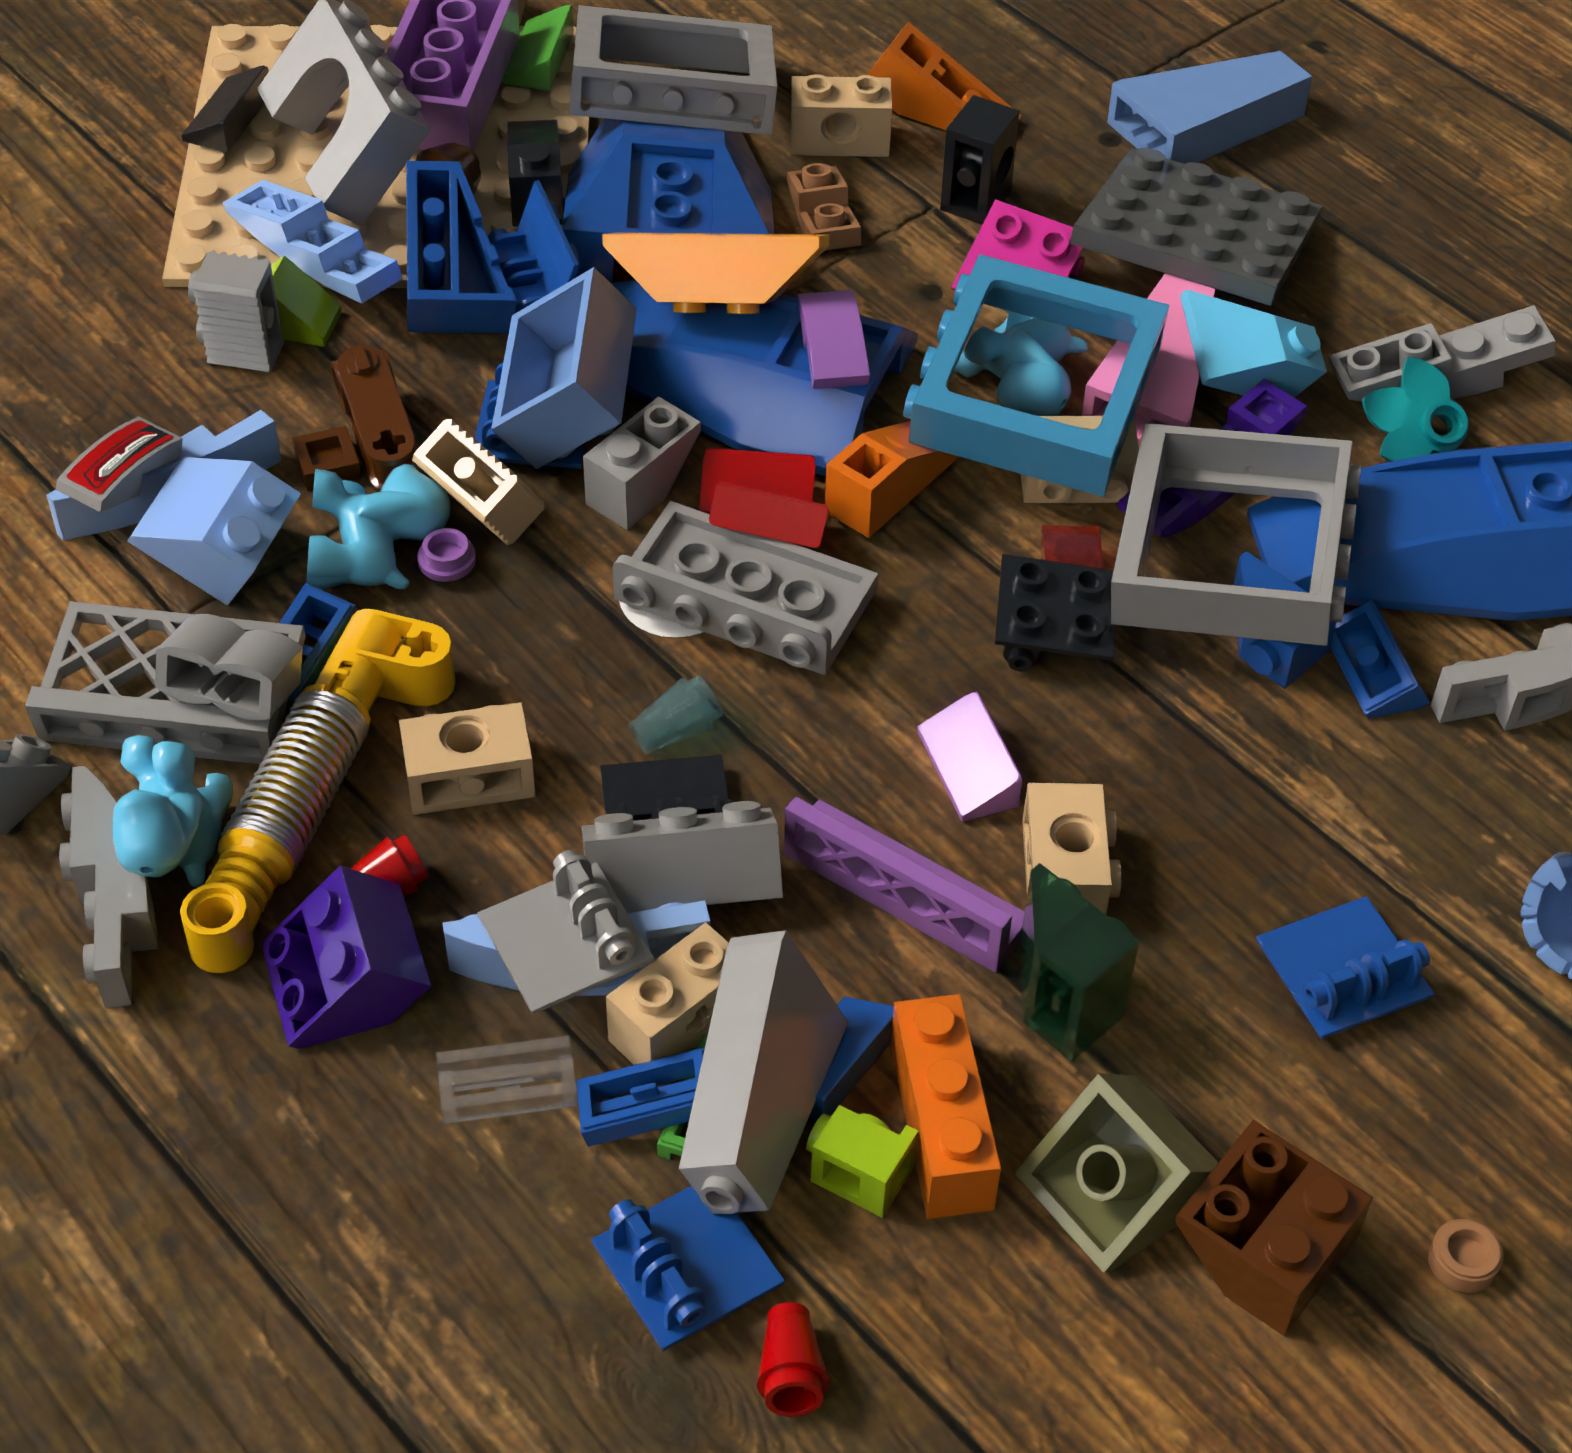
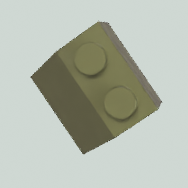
[1014,1073,1218,1273]

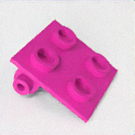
[951,199,1085,290]

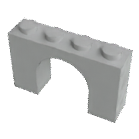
[257,0,431,225]

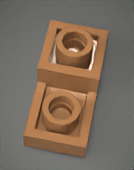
[787,163,861,251]

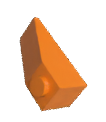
[867,21,1022,131]

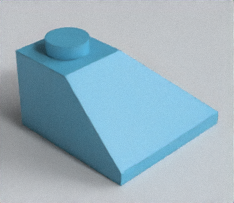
[1180,290,1327,398]

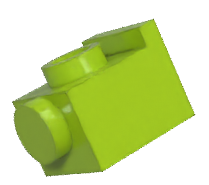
[806,1105,919,1218]

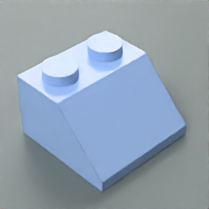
[127,457,301,606]

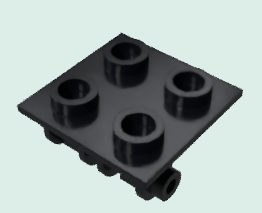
[995,554,1115,672]
[600,755,732,821]

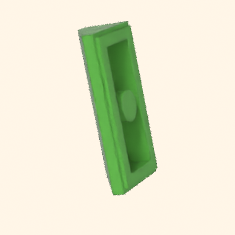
[503,5,574,91]

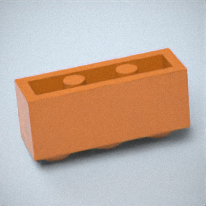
[890,994,1001,1219]

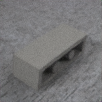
[581,801,783,913]

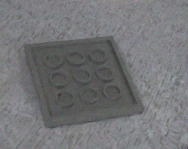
[1070,148,1323,306]

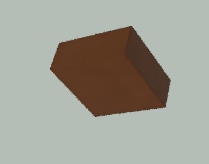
[292,426,362,491]

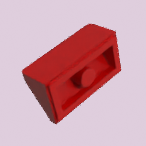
[699,448,816,514]
[709,481,831,548]

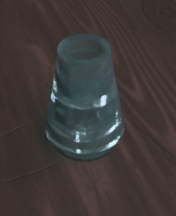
[628,675,722,754]

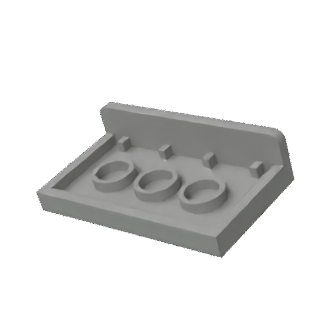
[612,501,878,675]

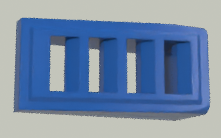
[280,583,358,705]

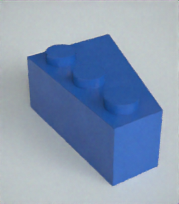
[406,161,517,333]

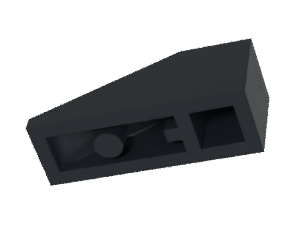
[507,120,563,227]

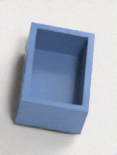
[491,267,637,469]

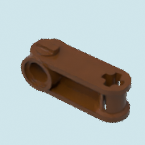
[331,345,419,492]

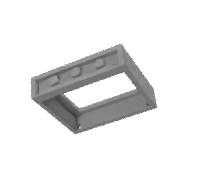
[569,5,777,135]
[1111,423,1362,646]

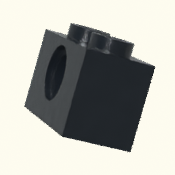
[940,95,1020,225]

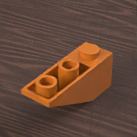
[825,421,959,538]

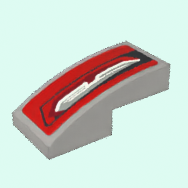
[56,416,183,513]

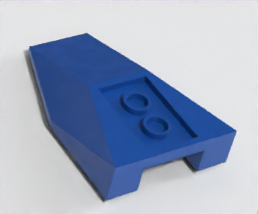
[562,118,774,284]

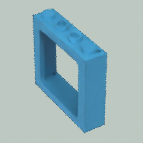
[903,254,1170,497]

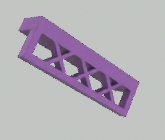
[784,797,1031,973]

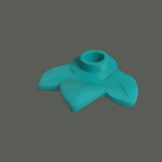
[1362,357,1469,462]

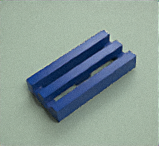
[576,1047,705,1147]

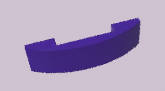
[1118,379,1307,538]

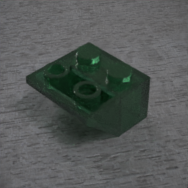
[1020,863,1139,1062]

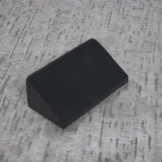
[181,65,269,152]

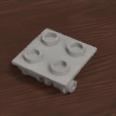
[477,850,654,1015]

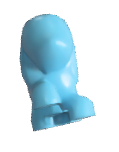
[954,309,1088,416]
[306,464,450,589]
[112,735,234,887]

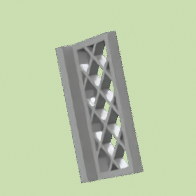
[25,601,306,765]

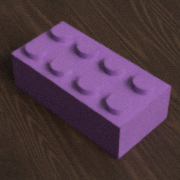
[386,0,520,151]

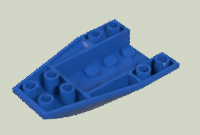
[612,280,918,476]
[1247,441,1572,621]

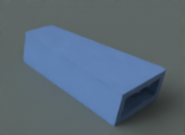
[1107,51,1312,164]

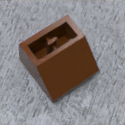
[1175,1120,1373,1336]

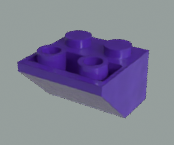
[261,865,431,1049]

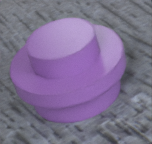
[417,528,476,582]

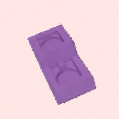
[798,290,870,389]

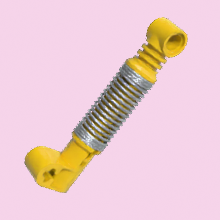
[180,609,455,973]

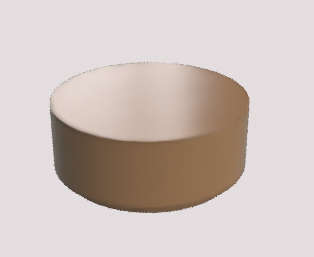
[1428,1219,1504,1293]

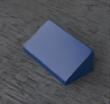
[1330,600,1431,719]
[809,996,893,1122]

